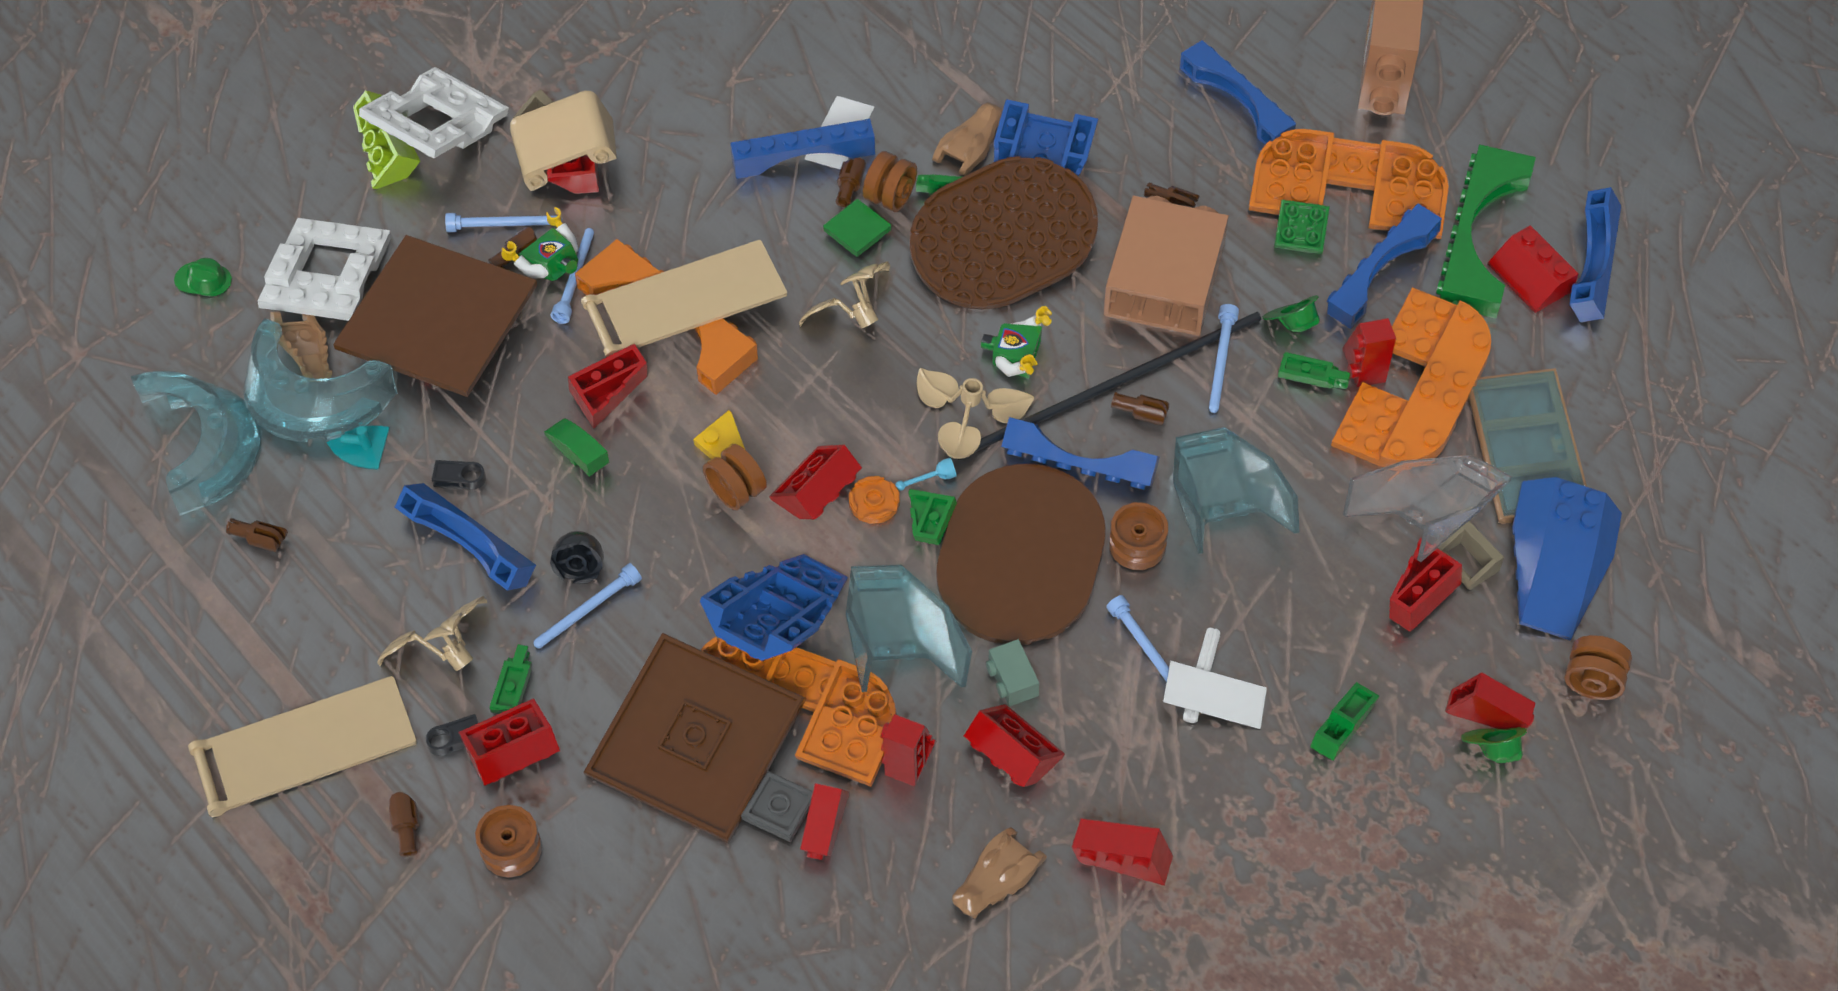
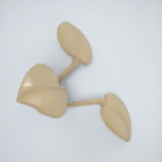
[799,261,890,329]
[916,368,1034,459]
[377,596,487,671]

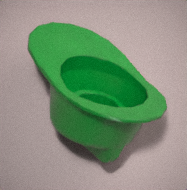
[174,258,232,297]
[1262,295,1320,332]
[1461,727,1527,763]

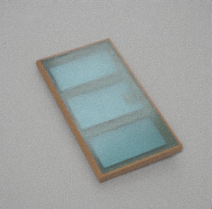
[1469,368,1587,524]

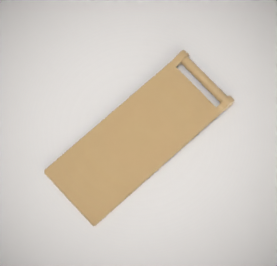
[581,240,787,357]
[188,676,417,817]

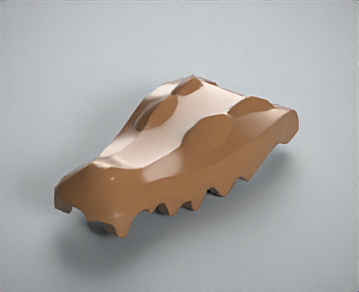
[932,103,1003,176]
[270,311,332,384]
[952,827,1047,918]

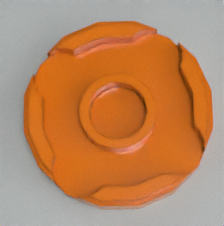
[849,476,900,524]

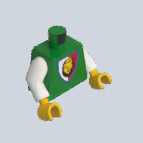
[501,207,578,281]
[981,306,1052,379]

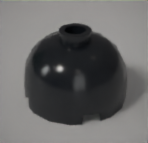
[550,531,604,584]

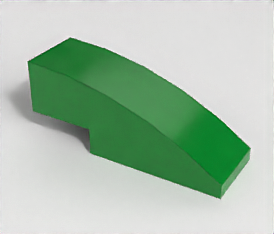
[544,418,610,476]
[1310,682,1379,761]

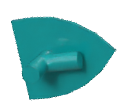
[327,426,390,469]

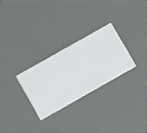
[804,96,874,169]
[1163,661,1267,729]

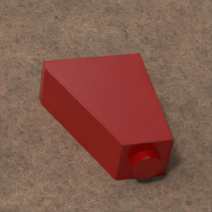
[1445,672,1536,729]
[800,783,850,860]

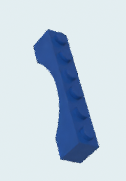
[1180,40,1296,145]
[730,119,875,179]
[1569,187,1621,322]
[1327,203,1442,329]
[1001,417,1160,490]
[394,483,536,590]

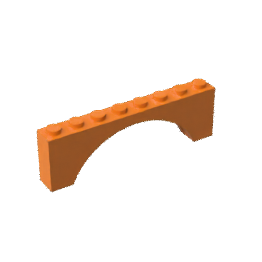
[575,239,758,395]

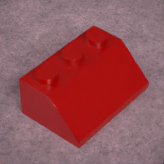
[547,154,599,194]
[1488,225,1579,313]
[769,445,862,520]
[459,698,560,786]
[964,704,1065,787]

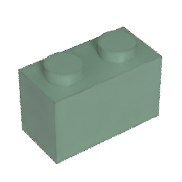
[986,639,1040,706]

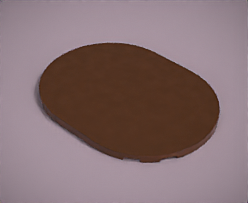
[910,156,1098,309]
[936,464,1106,645]

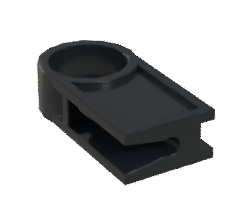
[431,460,486,490]
[426,714,478,756]

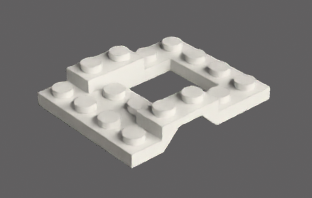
[359,67,509,158]
[258,218,392,320]

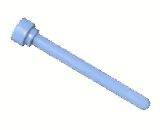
[445,213,563,232]
[551,228,594,324]
[1209,304,1239,413]
[534,563,642,648]
[1106,595,1169,682]

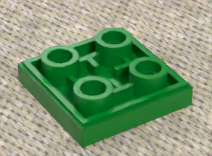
[823,198,892,257]
[1274,200,1330,254]

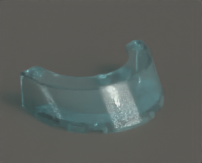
[244,318,397,442]
[131,371,261,515]

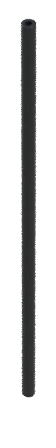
[958,312,1261,460]

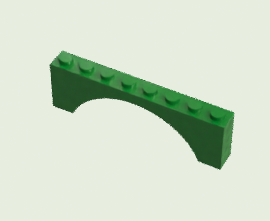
[1436,144,1536,319]

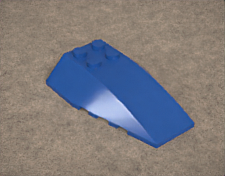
[994,99,1098,176]
[1512,477,1622,640]
[700,554,848,661]

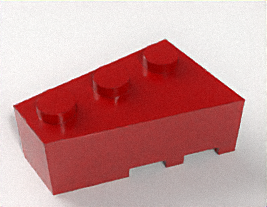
[1342,318,1396,388]
[568,344,647,429]
[1389,537,1462,632]
[880,714,936,787]
[1072,819,1173,886]

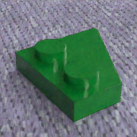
[908,489,957,545]

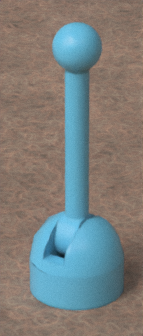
[895,457,957,491]

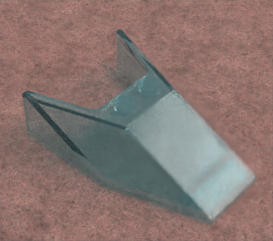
[1173,427,1300,554]
[845,565,972,692]

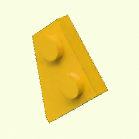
[693,410,745,459]

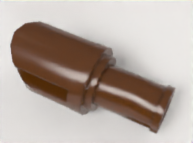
[835,158,866,208]
[1144,182,1200,208]
[488,227,537,268]
[1111,392,1170,425]
[226,518,288,552]
[389,792,419,857]

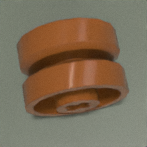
[863,151,917,212]
[703,444,767,510]
[1109,502,1168,570]
[1564,635,1632,700]
[475,805,542,878]

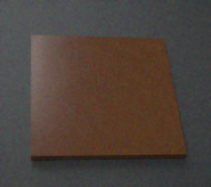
[333,235,537,397]
[583,633,806,843]

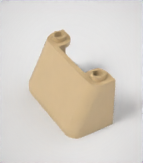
[510,91,617,191]

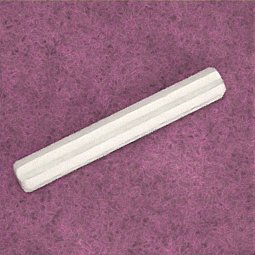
[1183,628,1220,723]

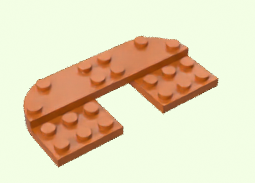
[1249,129,1448,239]
[1331,287,1491,470]
[700,637,897,787]

